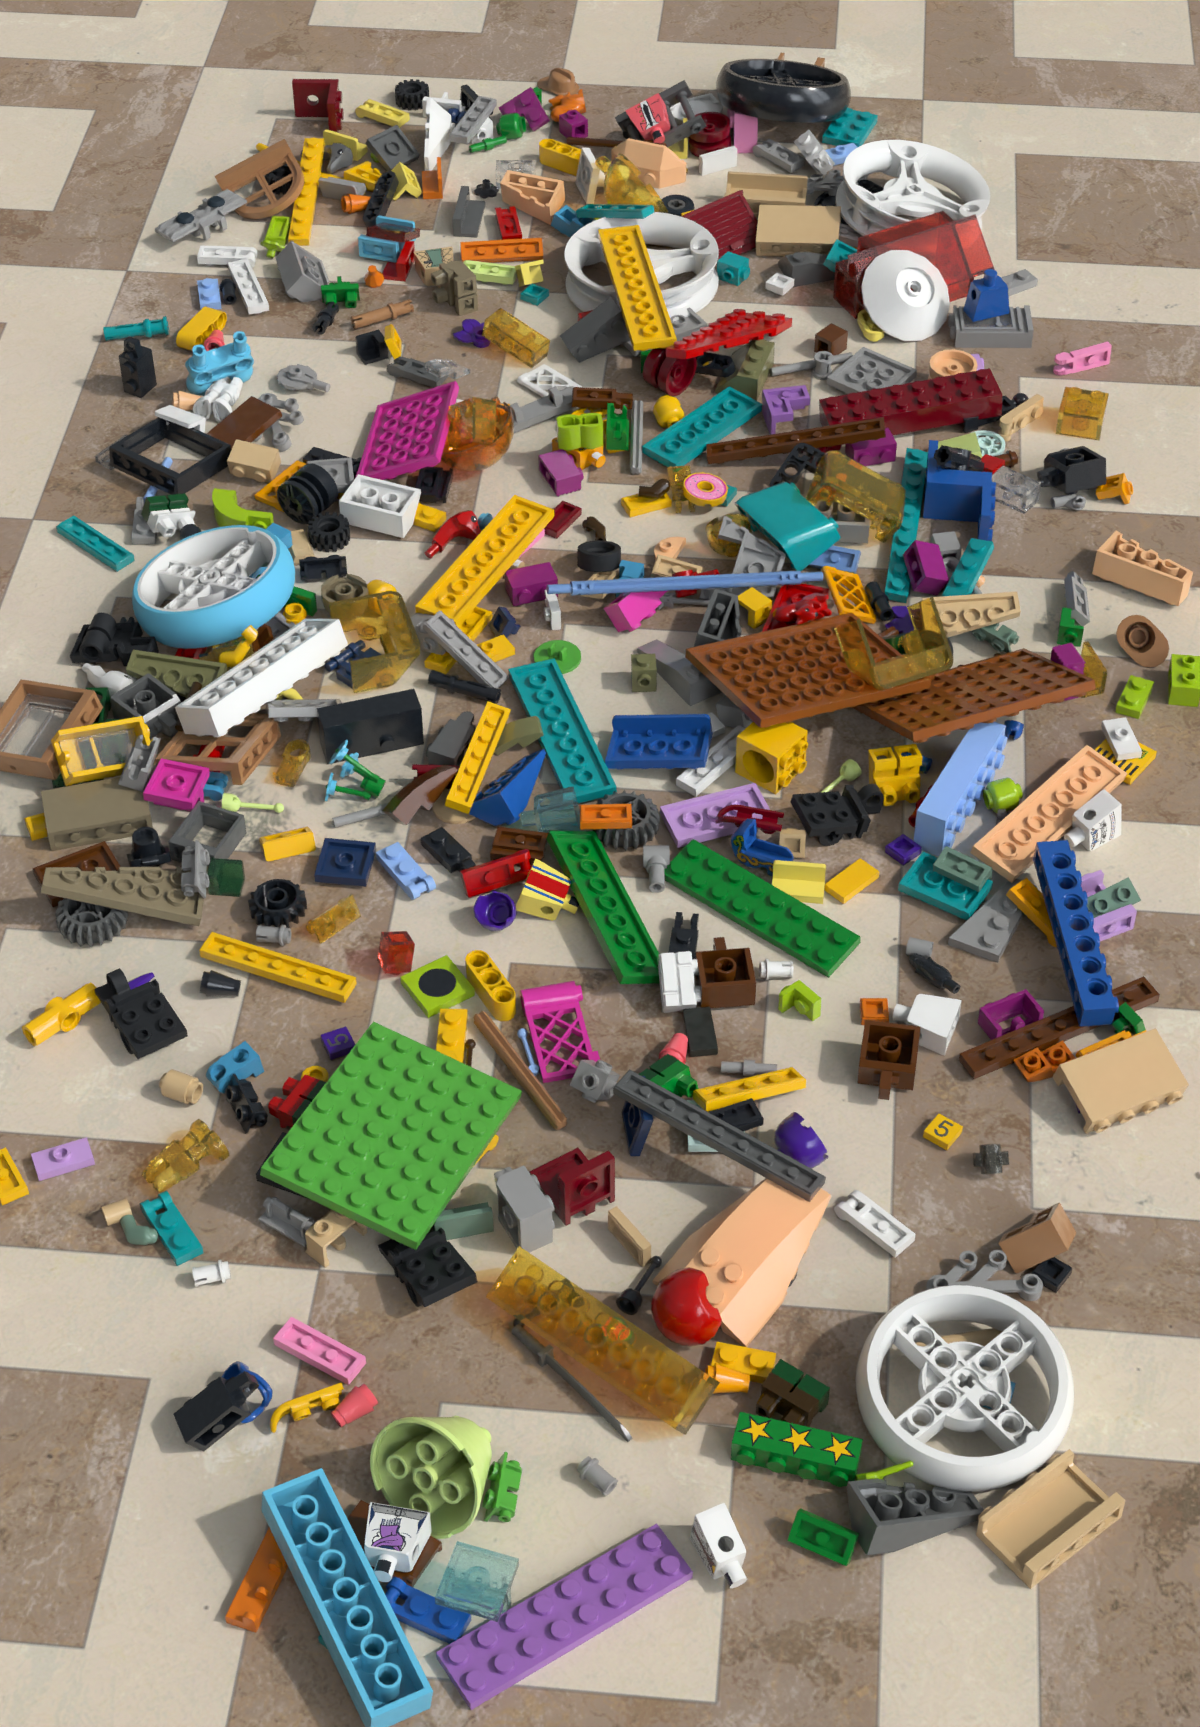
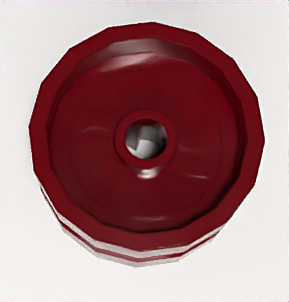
[689,112,731,157]
[643,348,697,397]

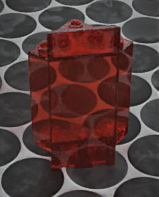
[833,211,995,319]

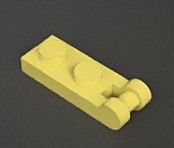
[355,99,410,128]

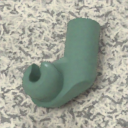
[120,1215,158,1245]

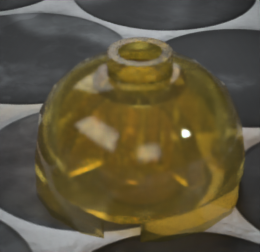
[705,514,752,557]

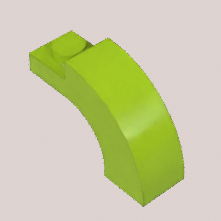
[212,488,274,529]

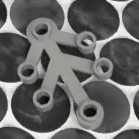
[807,170,869,196]
[254,393,304,452]
[926,1250,1043,1301]

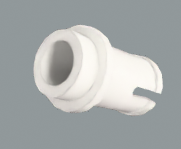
[759,959,794,980]
[192,1259,231,1287]

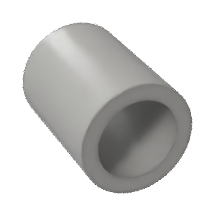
[906,937,934,959]

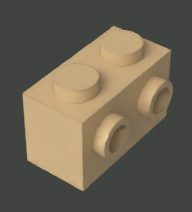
[227,439,281,483]

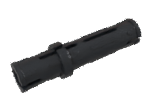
[428,670,501,704]

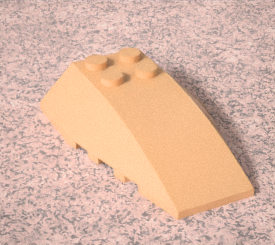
[653,1178,831,1347]

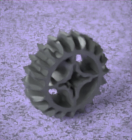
[592,790,660,851]
[55,898,128,947]

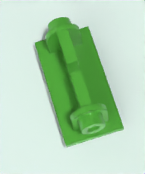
[483,1452,522,1522]

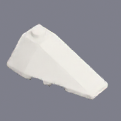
[424,98,455,171]

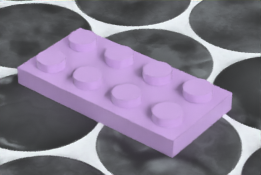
[660,783,770,848]

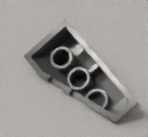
[778,252,846,287]

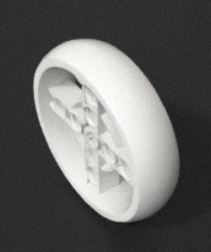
[856,1285,1074,1492]

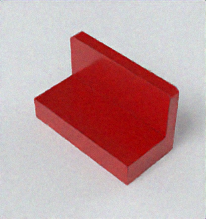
[382,240,415,282]

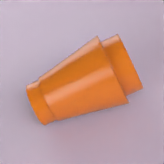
[341,194,371,214]

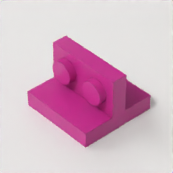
[143,758,210,812]

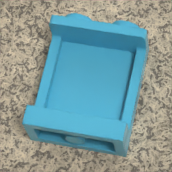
[358,216,416,263]

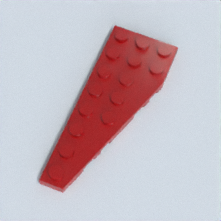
[666,309,792,359]

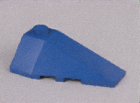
[469,749,546,826]

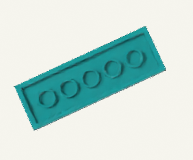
[642,386,762,472]

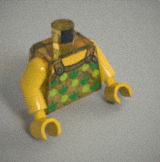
[199,625,258,671]

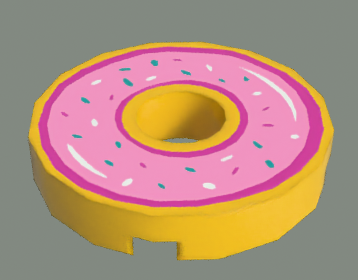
[682,472,728,507]

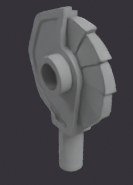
[277,364,330,392]

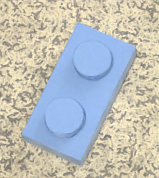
[197,278,222,310]

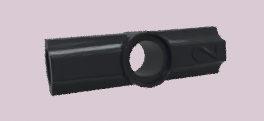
[934,445,985,472]

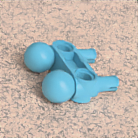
[185,331,254,396]

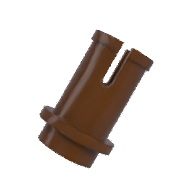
[994,450,1018,468]

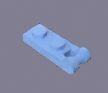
[376,842,436,900]

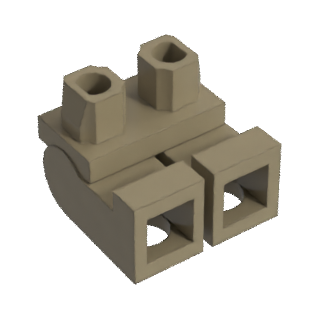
[431,261,478,316]

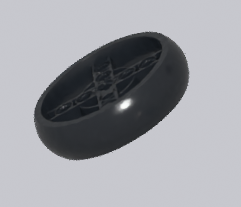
[716,59,851,123]

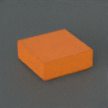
[860,998,889,1025]

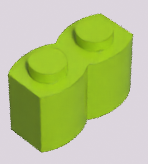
[557,413,603,451]

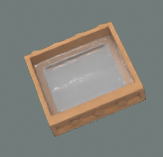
[0,679,103,780]

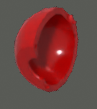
[651,1267,722,1346]

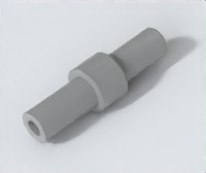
[721,1060,777,1077]

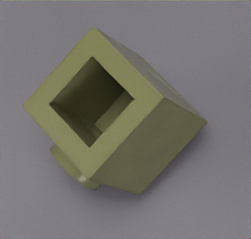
[631,654,657,692]

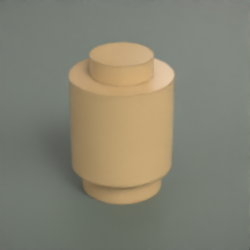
[159,1069,203,1104]

